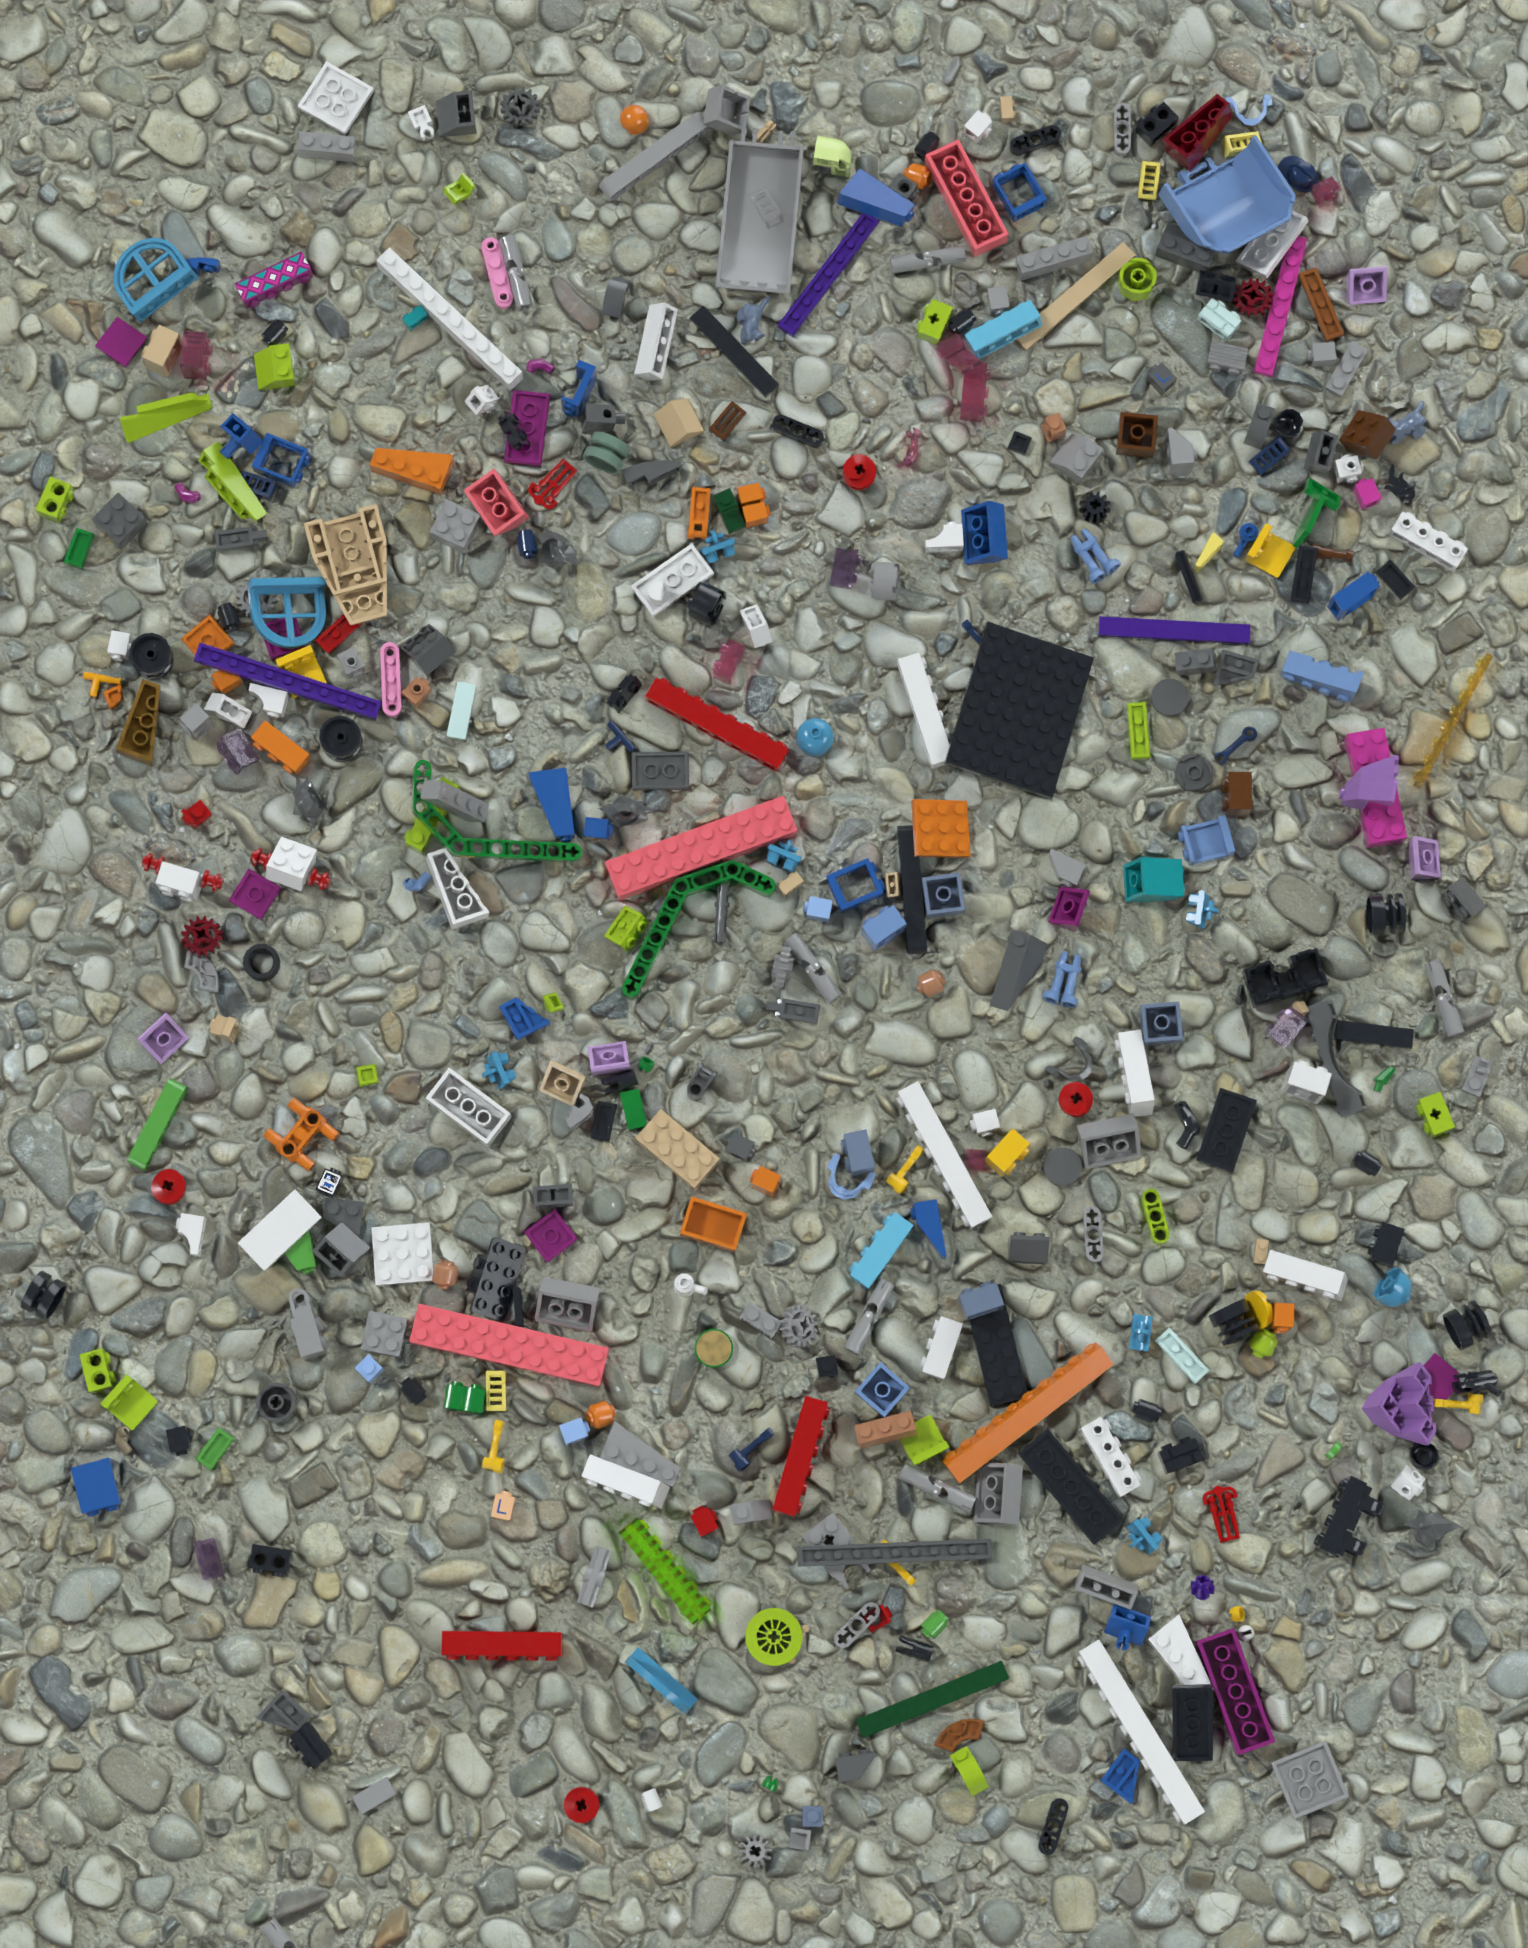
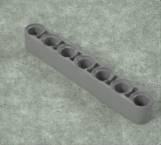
[599,112,711,201]

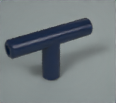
[605,720,636,753]

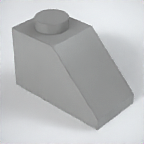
[1048,849,1086,888]
[731,1499,773,1526]

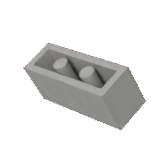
[297,132,357,163]
[1075,1564,1138,1610]

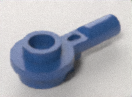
[1233,523,1258,558]

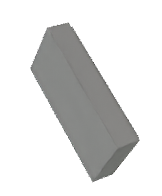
[352,1777,397,1814]

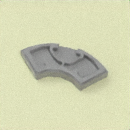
[184,949,220,993]

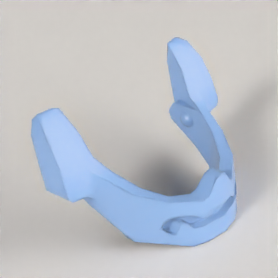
[1226,94,1272,126]
[827,1153,875,1200]

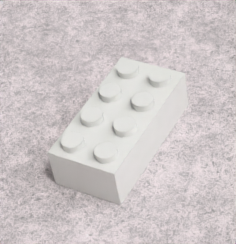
[426,1068,512,1147]

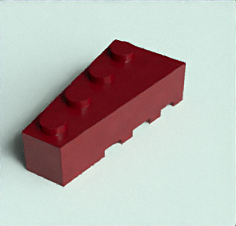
[1162,94,1233,172]

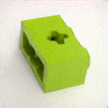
[916,299,953,346]
[1415,1091,1455,1138]

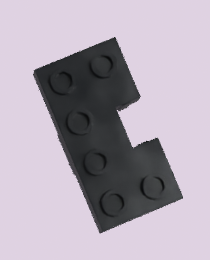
[1242,948,1329,1008]
[1313,1476,1385,1558]

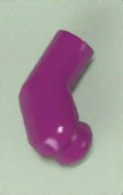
[526,359,555,374]
[174,482,201,503]

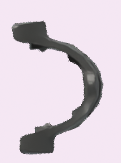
[1045,1037,1092,1080]

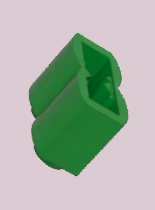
[443,1381,486,1414]

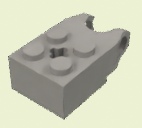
[289,1287,329,1361]
[801,1513,871,1589]

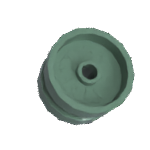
[582,431,630,475]

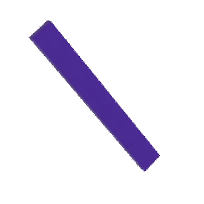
[777,213,879,338]
[1098,616,1250,644]

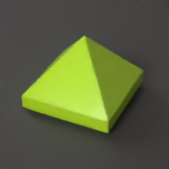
[542,992,565,1013]

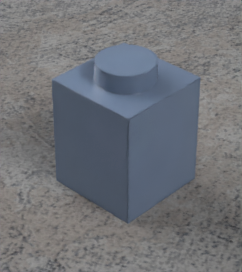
[802,1806,823,1827]

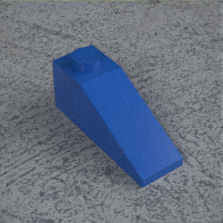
[910,1199,947,1259]

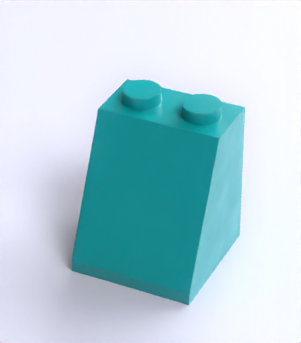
[1123,857,1185,902]

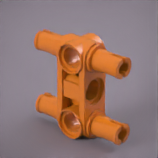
[263,1098,340,1172]

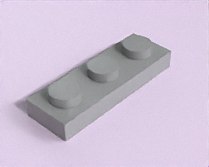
[1325,341,1368,398]

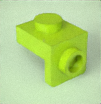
[442,173,475,205]

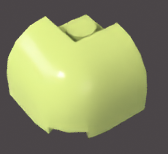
[813,136,852,177]

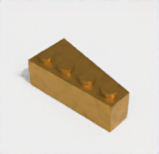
[116,679,161,766]

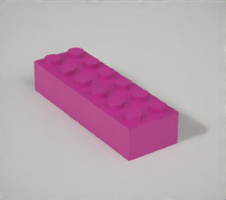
[1344,727,1407,849]

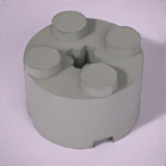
[870,562,900,601]

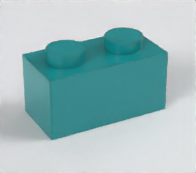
[402,305,428,331]

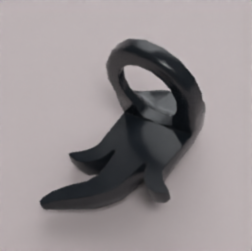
[1384,464,1416,504]

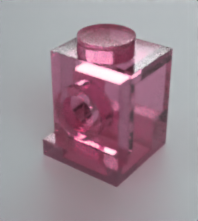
[1310,176,1341,208]

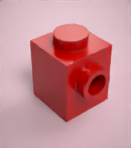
[690,1506,718,1538]

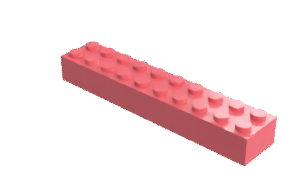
[605,795,797,901]
[409,1304,609,1388]

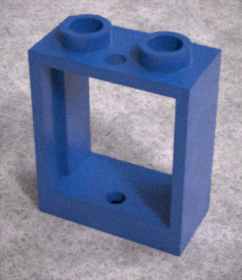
[992,162,1047,223]
[252,433,311,488]
[1327,571,1380,621]
[826,858,885,914]

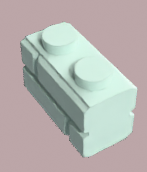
[1197,298,1241,342]

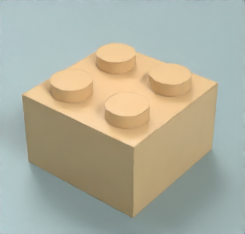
[142,325,184,378]

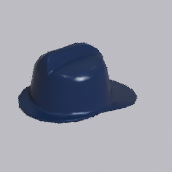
[1278,156,1319,193]

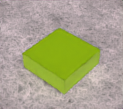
[356,1064,379,1087]

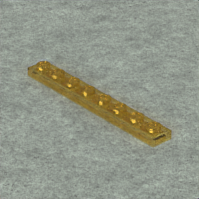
[1413,653,1493,789]

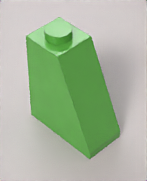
[285,1230,318,1274]

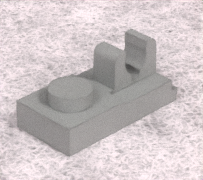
[1461,1055,1493,1098]

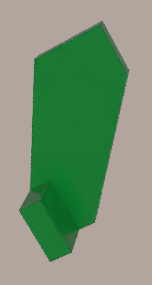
[1293,478,1341,548]

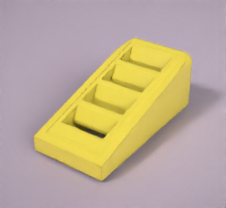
[1221,131,1262,158]
[1138,161,1161,201]
[1194,532,1224,573]
[486,1371,506,1411]

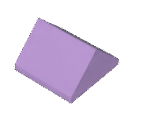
[1346,266,1387,305]
[1408,836,1441,880]
[138,1013,189,1064]
[588,1041,630,1076]

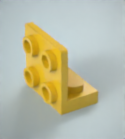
[1245,523,1295,578]
[276,645,327,699]

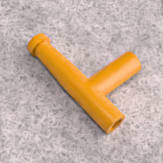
[83,671,122,698]

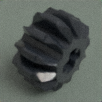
[1079,491,1110,523]

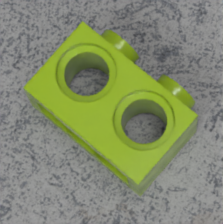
[35,476,74,523]
[79,1348,116,1394]

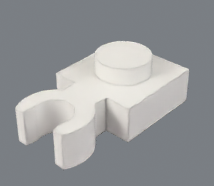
[408,105,434,141]

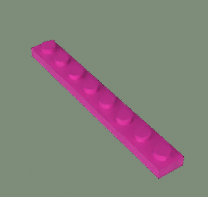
[1254,236,1307,377]

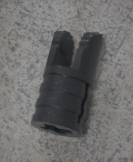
[601,1068,639,1095]
[895,1635,934,1663]

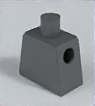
[581,404,626,433]

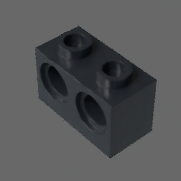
[1135,101,1179,147]
[1195,270,1236,302]
[248,1544,293,1577]

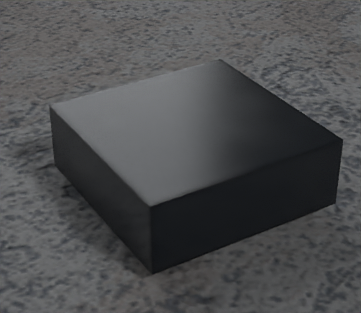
[1007,431,1032,456]

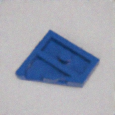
[499,997,550,1041]
[1100,1748,1140,1804]

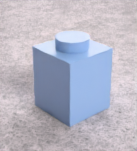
[803,896,833,923]
[355,1354,384,1384]
[559,1418,591,1445]

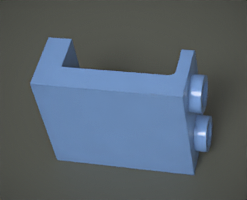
[1178,815,1235,866]

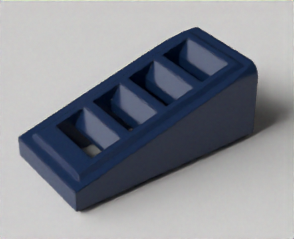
[1249,437,1291,476]
[241,471,278,502]

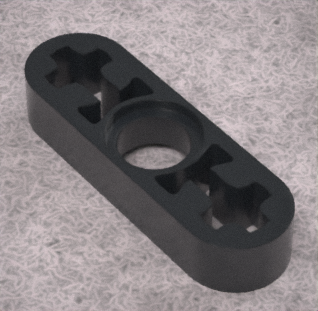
[1009,125,1061,156]
[772,415,824,448]
[1038,1798,1069,1855]

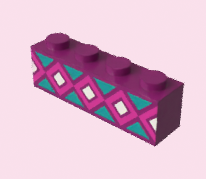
[234,251,313,309]

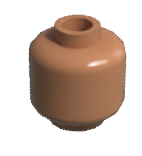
[916,969,946,997]
[432,1260,459,1290]

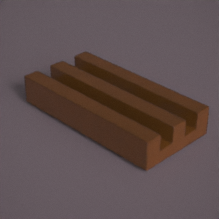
[709,401,747,442]

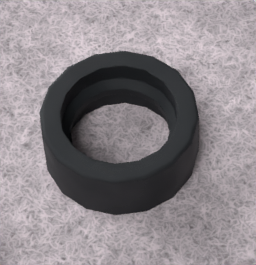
[243,944,281,981]

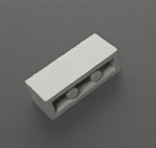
[919,1316,963,1381]

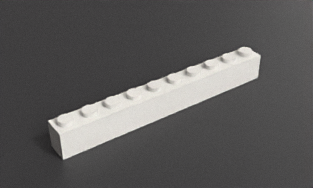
[376,247,523,391]
[1077,1639,1205,1825]

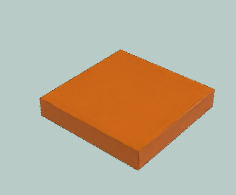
[181,615,235,668]

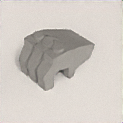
[566,1093,594,1131]

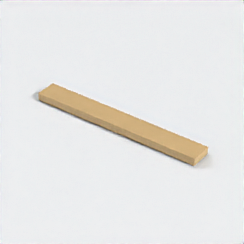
[1016,242,1136,351]

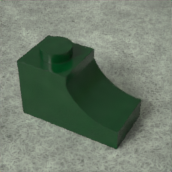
[713,488,746,535]

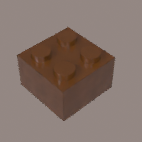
[1339,410,1396,460]
[1116,412,1158,458]
[1221,772,1252,818]

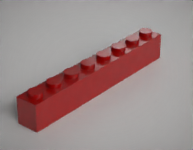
[645,677,789,773]

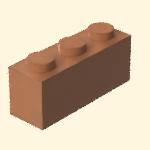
[854,1411,918,1449]

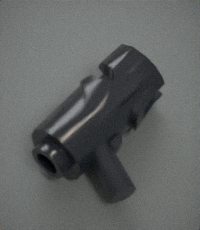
[1452,1370,1502,1397]

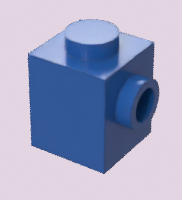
[583,817,614,840]

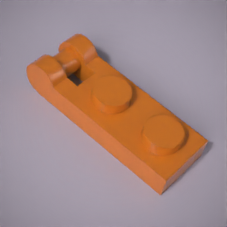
[688,487,711,541]

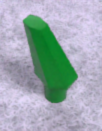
[1373,1067,1396,1093]

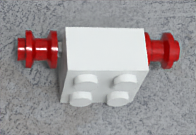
[250,837,331,891]
[142,853,224,902]

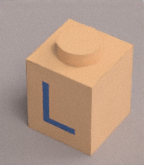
[491,1491,516,1522]

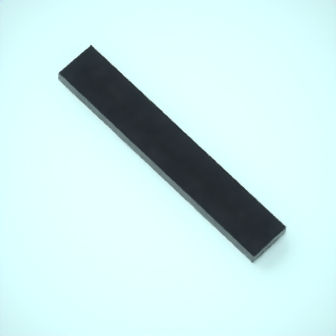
[689,306,779,398]

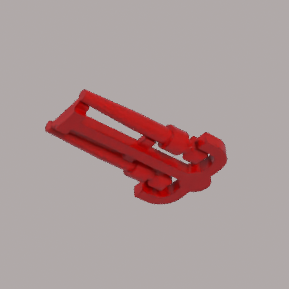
[528,458,578,510]
[1202,1486,1240,1543]

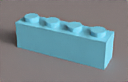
[965,300,1043,360]
[849,1212,914,1290]

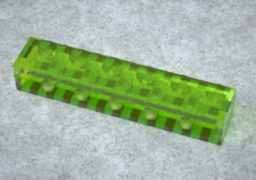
[618,1517,712,1625]

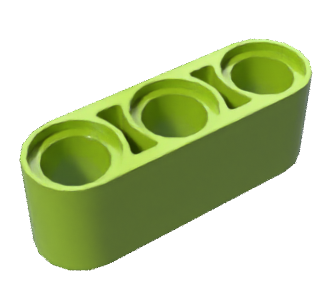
[1141,1188,1169,1245]

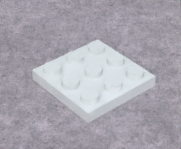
[297,61,374,135]
[371,1222,433,1286]

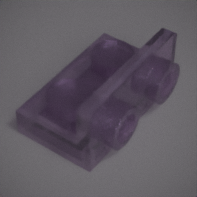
[829,548,861,589]
[216,728,260,775]
[1264,1005,1309,1048]
[192,1538,225,1581]

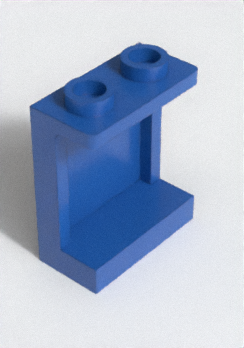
[561,359,597,418]
[71,1457,122,1517]

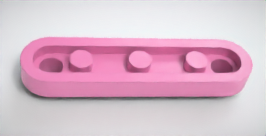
[481,237,513,309]
[380,642,402,717]

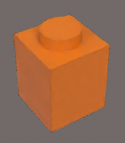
[211,670,242,694]

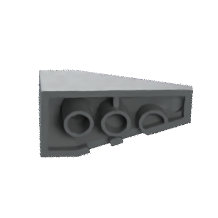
[990,929,1047,1011]

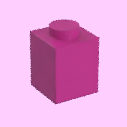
[1353,478,1381,510]

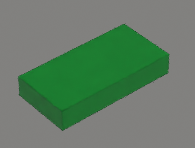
[64,528,95,569]
[620,1088,647,1131]

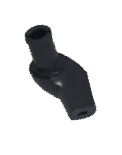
[1174,1101,1200,1150]

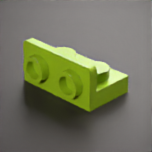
[604,905,649,953]

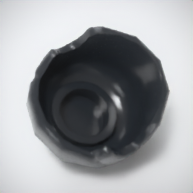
[1273,409,1303,439]
[1409,1442,1439,1471]

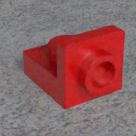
[181,799,213,829]

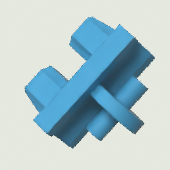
[700,530,735,563]
[766,839,801,873]
[1186,891,1219,929]
[481,1051,516,1090]
[1128,1314,1153,1352]
[1127,1517,1163,1555]

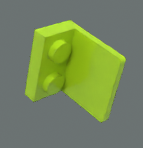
[100,1374,158,1431]
[900,1415,949,1466]

